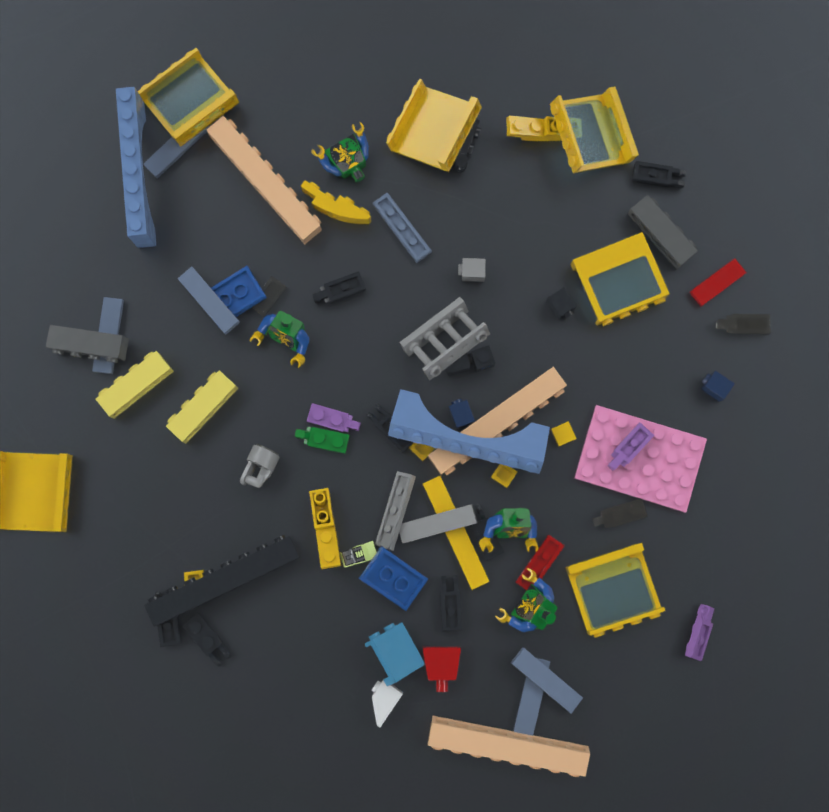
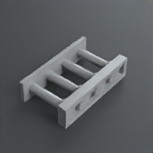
[399,297,490,381]

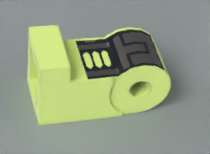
[339,541,377,568]

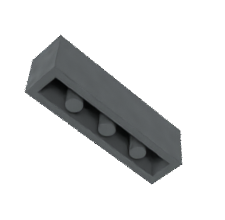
[628,195,698,269]
[46,325,129,363]

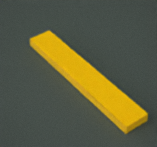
[423,476,489,590]

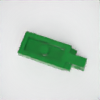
[295,427,350,454]

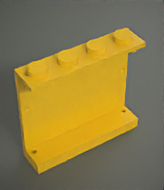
[386,79,482,172]
[0,451,73,532]

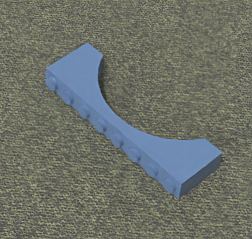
[116,87,156,248]
[388,389,550,474]

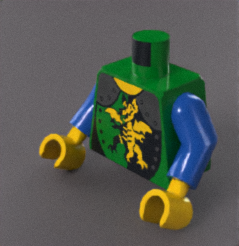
[311,122,369,183]
[250,311,310,368]
[479,508,539,552]
[495,568,557,632]

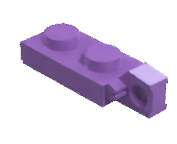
[307,403,361,433]
[607,422,654,471]
[685,604,715,661]

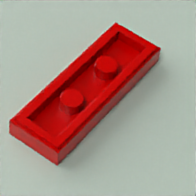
[689,258,747,307]
[515,535,564,590]

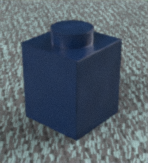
[701,371,735,402]
[449,399,475,430]

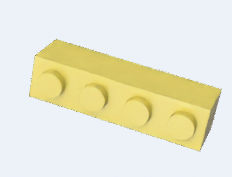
[96,351,174,419]
[166,370,239,444]

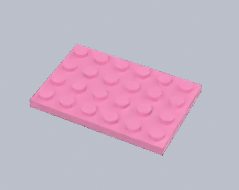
[574,405,707,513]

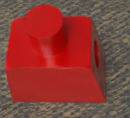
[423,647,461,692]

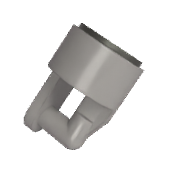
[240,444,280,488]

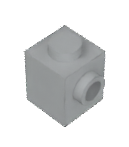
[458,258,486,282]

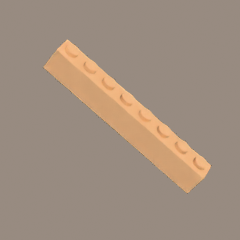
[206,116,322,244]
[428,367,567,476]
[428,716,590,777]

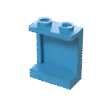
[365,622,425,686]

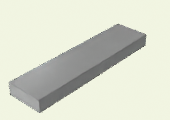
[375,471,416,551]
[399,504,477,544]

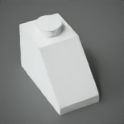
[371,680,403,727]

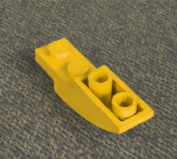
[506,116,581,141]
[301,180,371,224]
[309,488,341,569]

